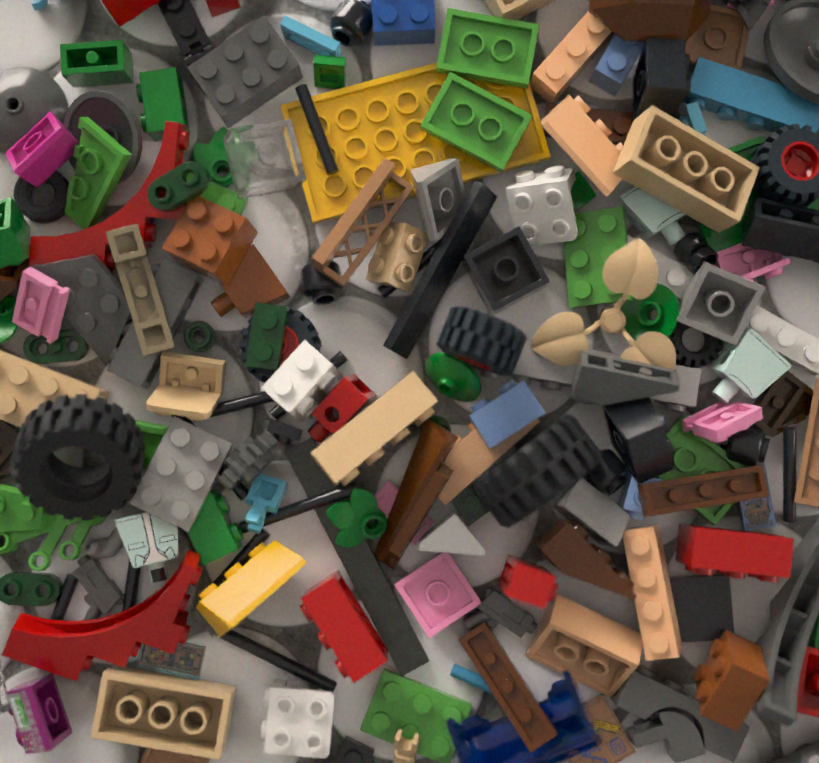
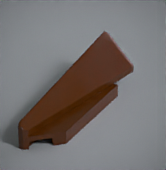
[375,419,459,570]

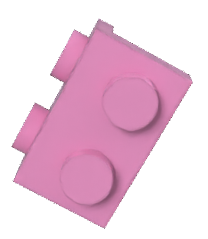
[715,243,792,282]

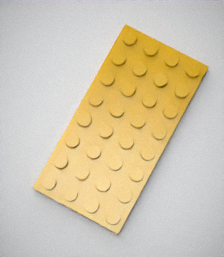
[280,62,551,225]

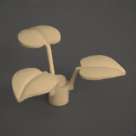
[531,238,676,370]

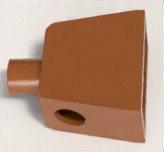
[210,244,290,318]

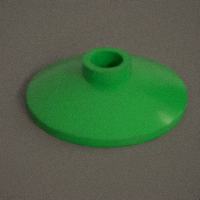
[621,283,680,342]
[425,353,482,402]

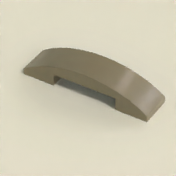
[106,224,175,356]

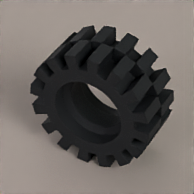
[668,322,724,368]

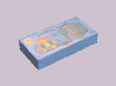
[737,464,776,531]

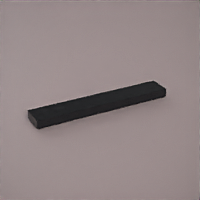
[383,180,498,359]

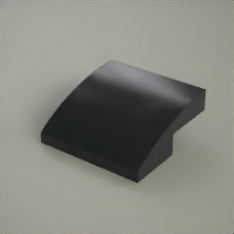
[669,574,735,642]

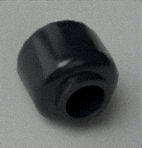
[329,0,373,47]
[300,259,343,305]
[720,426,770,467]
[582,449,628,496]

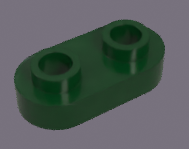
[147,161,210,212]
[23,330,89,364]
[0,572,63,606]

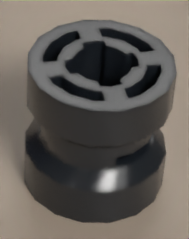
[674,232,718,275]

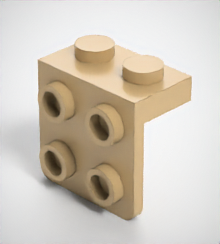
[146,351,226,421]

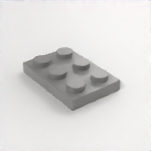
[129,416,233,532]

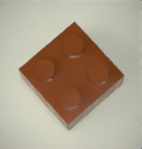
[162,196,258,286]
[693,629,770,732]

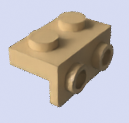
[365,222,428,292]

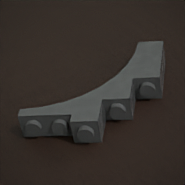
[756,519,819,727]

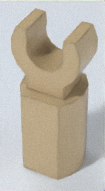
[393,729,420,763]

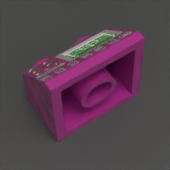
[6,673,73,754]

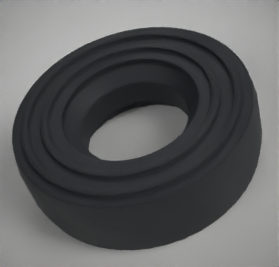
[14,171,69,223]

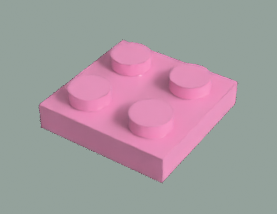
[394,553,482,638]

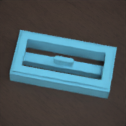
[280,15,342,57]

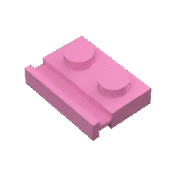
[12,267,70,344]
[682,401,763,443]

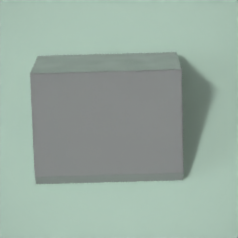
[410,158,466,242]
[677,262,766,346]
[552,478,631,547]
[418,511,485,556]

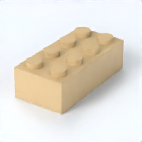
[612,105,760,233]
[0,349,111,449]
[311,371,438,486]
[90,664,237,760]

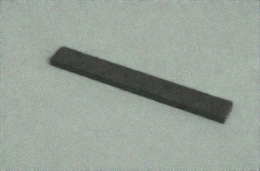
[284,437,429,677]

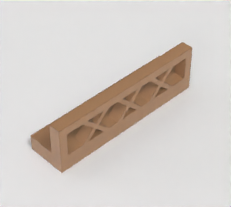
[312,158,415,288]
[794,378,819,508]

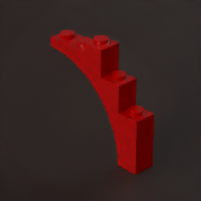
[29,121,189,274]
[1,550,202,682]

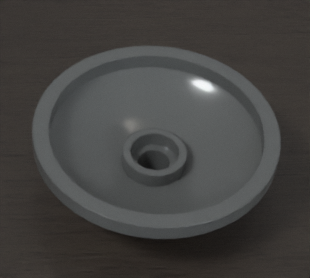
[0,67,69,155]
[63,90,142,184]

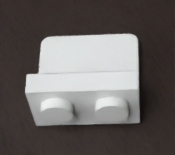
[505,166,578,246]
[261,340,343,422]
[260,679,335,758]

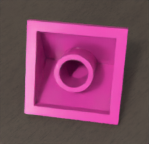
[5,111,80,188]

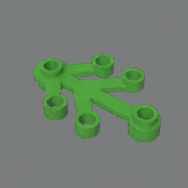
[0,514,108,571]

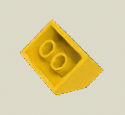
[195,540,306,637]

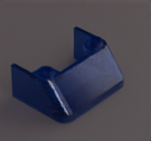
[446,670,603,763]

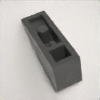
[572,350,680,405]

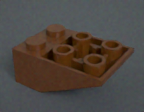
[533,518,637,599]

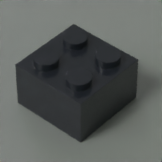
[632,37,691,121]
[462,226,550,316]
[602,397,675,485]

